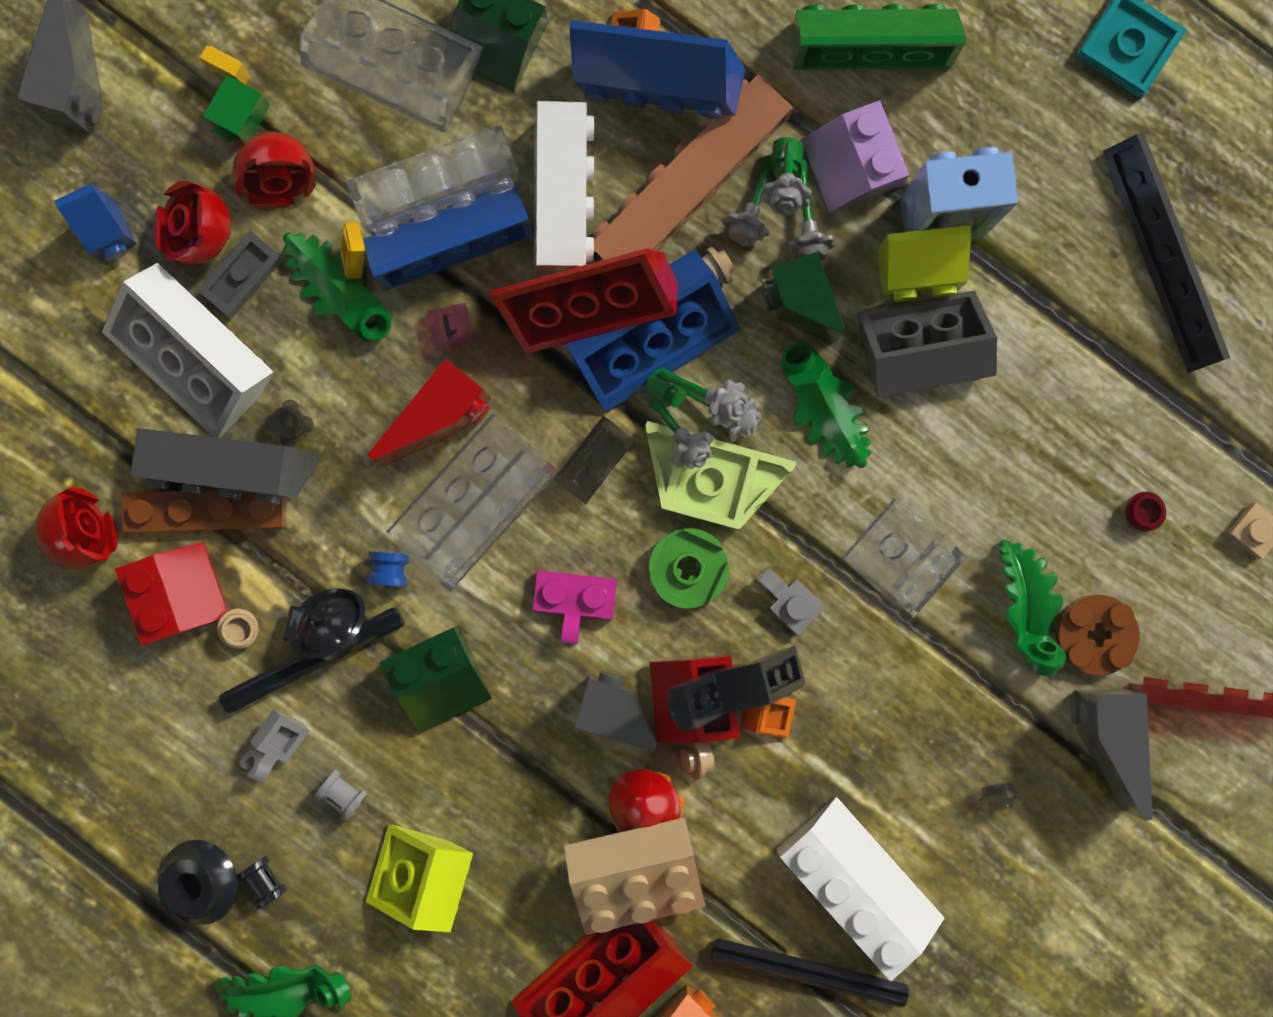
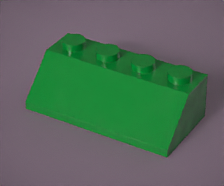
[793,4,966,70]

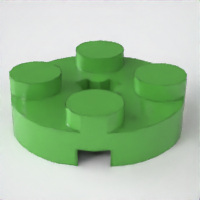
[649,528,729,609]

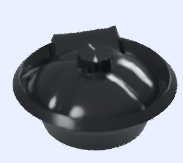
[282,588,365,660]
[156,840,238,925]

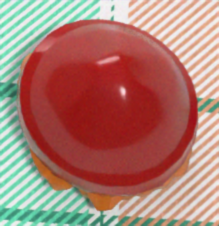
[608,769,685,832]

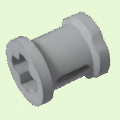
[314,769,368,822]

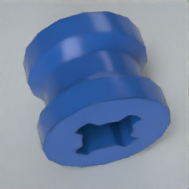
[366,552,409,587]

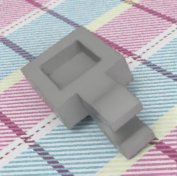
[756,568,826,636]
[239,709,310,783]

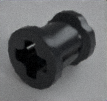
[236,855,288,910]

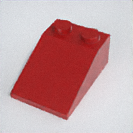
[367,358,491,466]

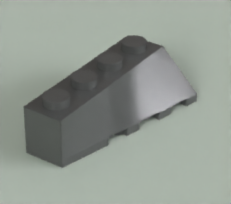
[130,428,320,504]

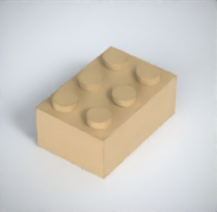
[564,818,706,935]

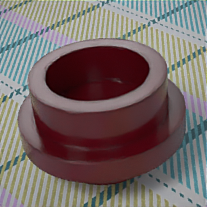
[1125,492,1166,532]

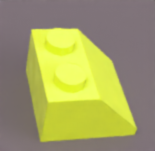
[876,225,971,302]
[366,824,473,932]

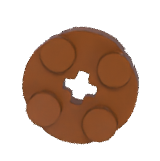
[1055,595,1140,675]

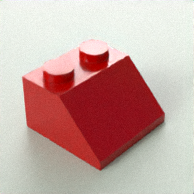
[115,542,228,646]

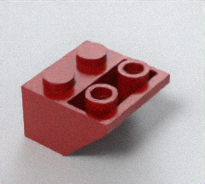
[649,654,740,743]

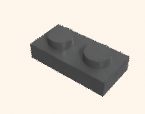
[197,230,283,318]

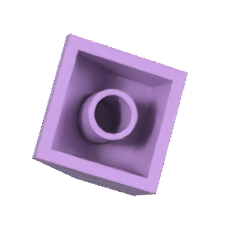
[800,100,909,214]

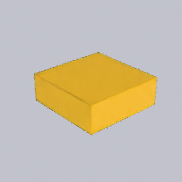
[200,45,251,85]
[340,221,366,279]

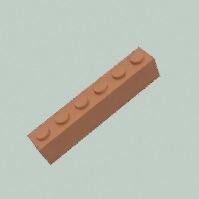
[590,74,793,261]

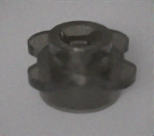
[265,400,314,447]

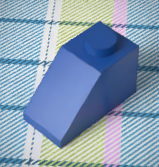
[54,183,137,261]

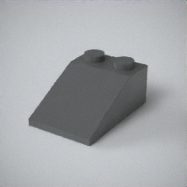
[17,0,103,134]
[1070,688,1153,821]

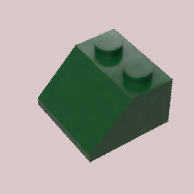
[443,0,548,92]
[761,251,845,343]
[380,626,492,733]

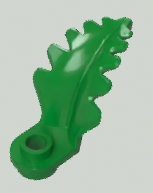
[282,232,391,341]
[781,343,871,468]
[998,540,1066,676]
[214,964,351,1017]

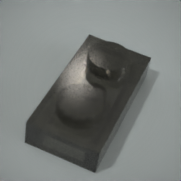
[554,416,635,504]

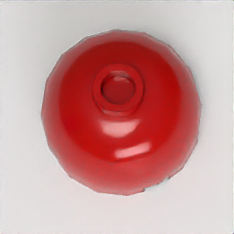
[233,132,316,208]
[153,180,231,264]
[34,487,118,570]

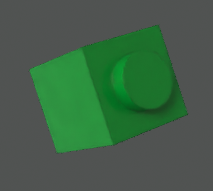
[203,74,270,145]

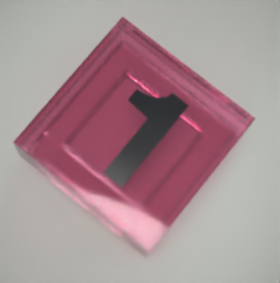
[427,303,475,351]

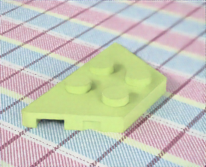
[646,421,797,530]

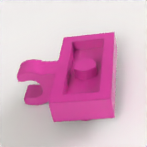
[533,570,617,644]

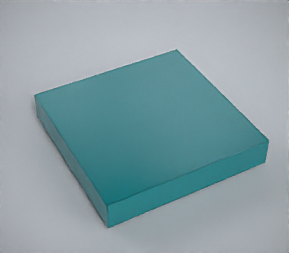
[1074,0,1187,99]

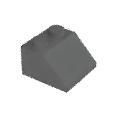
[574,670,657,752]

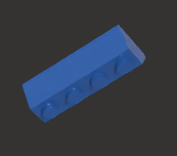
[569,20,746,119]
[363,182,534,291]
[564,250,741,413]

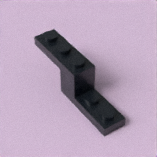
[668,646,806,732]

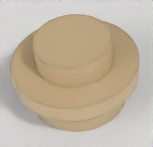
[702,247,735,284]
[217,608,259,649]
[680,742,714,780]

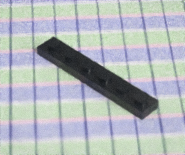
[1102,133,1231,373]

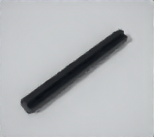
[219,607,404,713]
[711,939,909,1007]

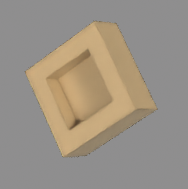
[1226,502,1273,559]

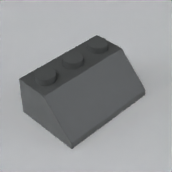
[858,290,997,397]

